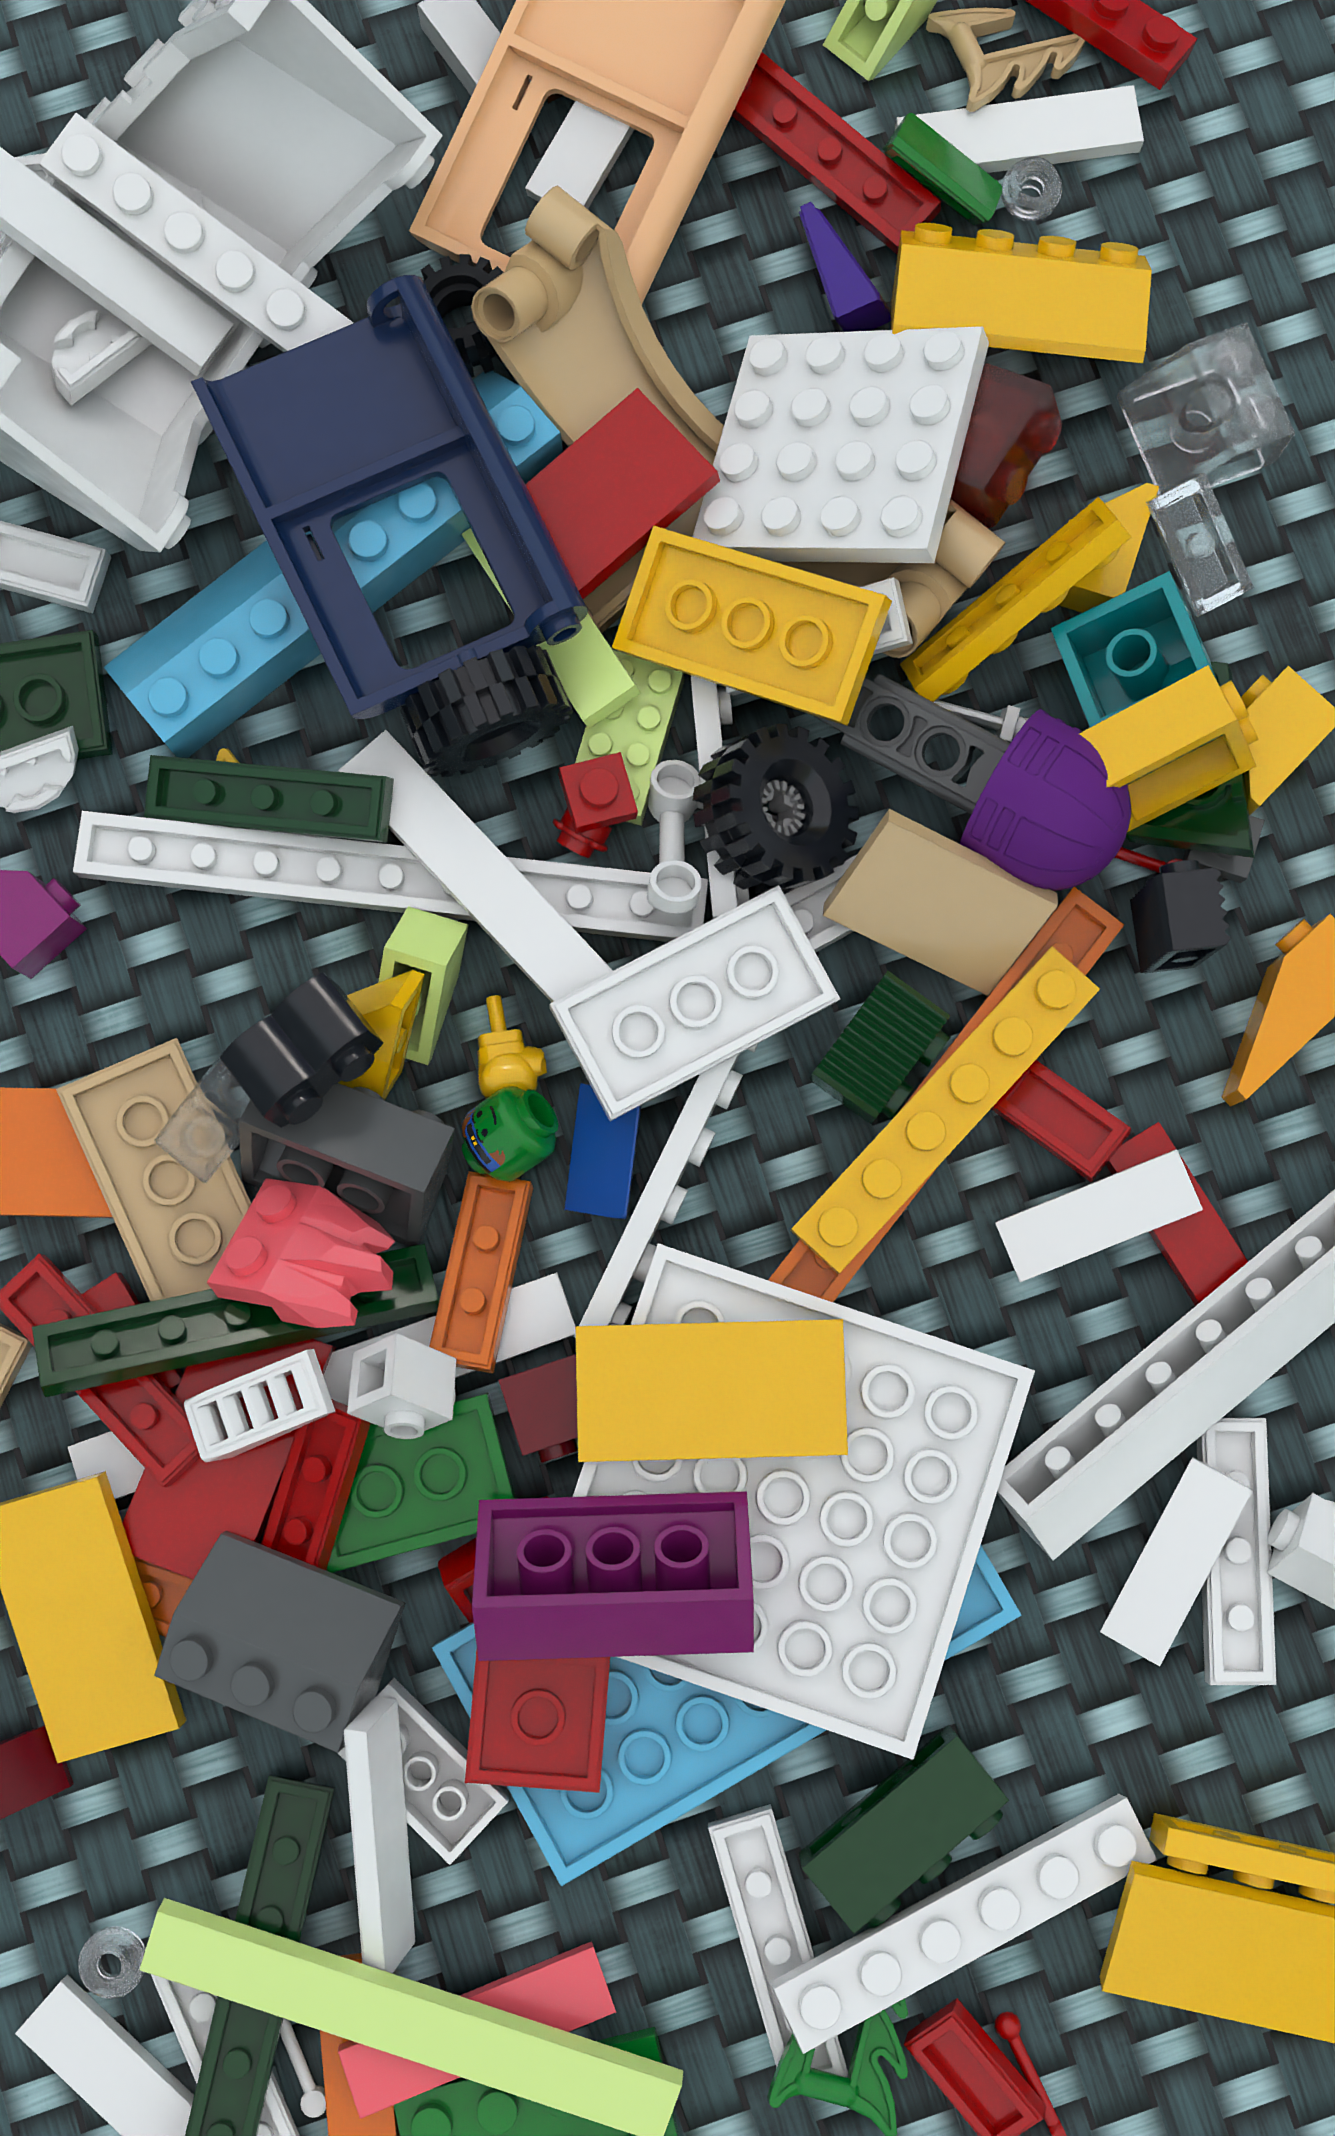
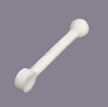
[280,2018,326,2118]

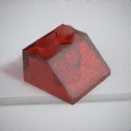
[951,363,1063,528]

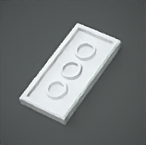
[549,885,840,1121]

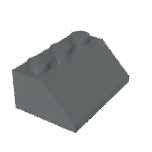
[239,1083,455,1247]
[154,1531,406,1753]

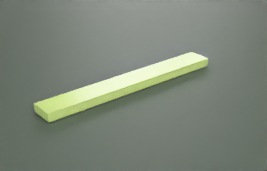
[139,1898,683,2136]

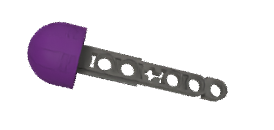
[807,674,1131,891]

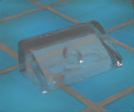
[1146,473,1254,617]

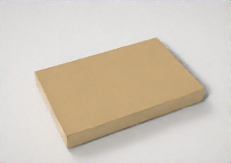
[823,809,1058,996]

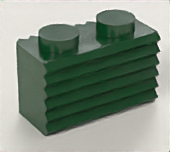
[810,971,950,1124]

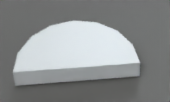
[51,310,152,406]
[0,726,79,813]

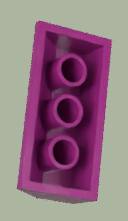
[472,1491,754,1661]

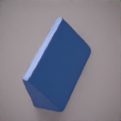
[564,1083,642,1220]

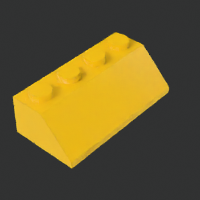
[891,223,1152,363]

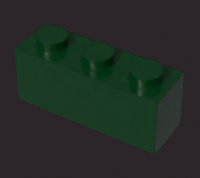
[798,1725,1009,1934]

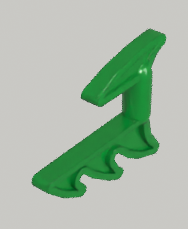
[767,1998,908,2136]

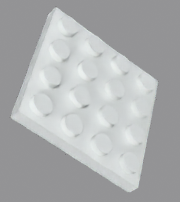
[692,326,989,563]

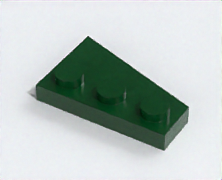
[1126,662,1254,858]

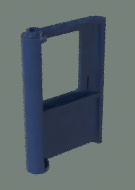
[191,275,588,719]

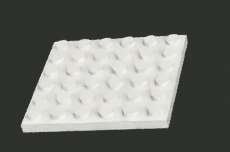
[573,1244,1035,1760]

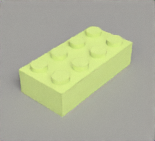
[575,650,684,826]

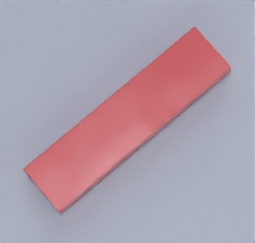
[338,1941,616,2119]

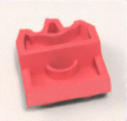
[207,1178,395,1328]

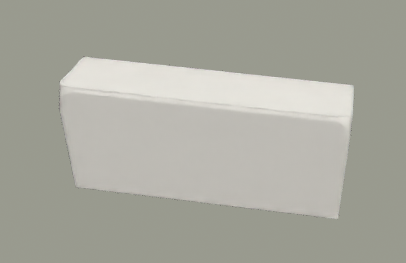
[417,0,531,96]

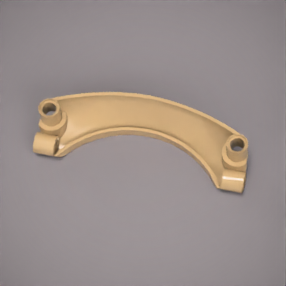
[471,185,1006,658]

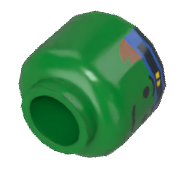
[462,1086,559,1182]

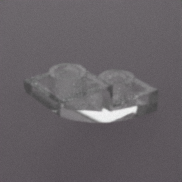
[153,1048,250,1183]

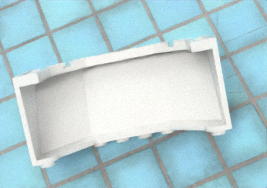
[0,0,443,552]

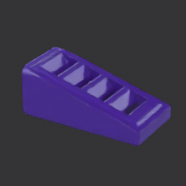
[799,202,891,332]

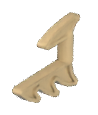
[926,7,1085,112]

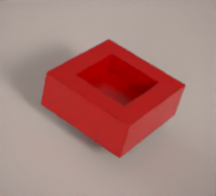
[558,752,638,834]

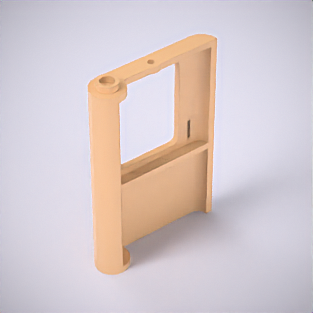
[409,0,786,304]

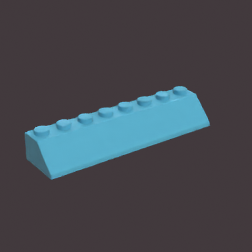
[104,371,563,758]

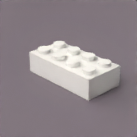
[338,1678,511,1865]

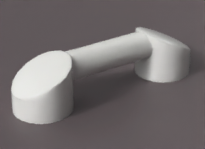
[647,760,702,914]

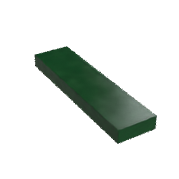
[144,755,394,842]

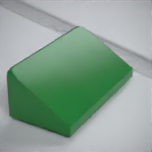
[883,113,1002,225]

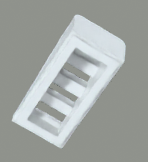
[184,1349,336,1462]

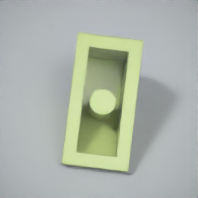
[823,0,938,81]
[378,906,468,1065]

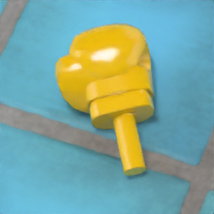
[477,995,547,1099]

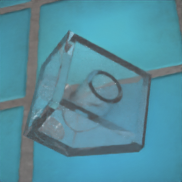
[1116,322,1295,505]

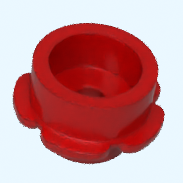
[552,807,613,858]

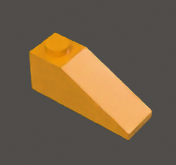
[1222,914,1335,1106]

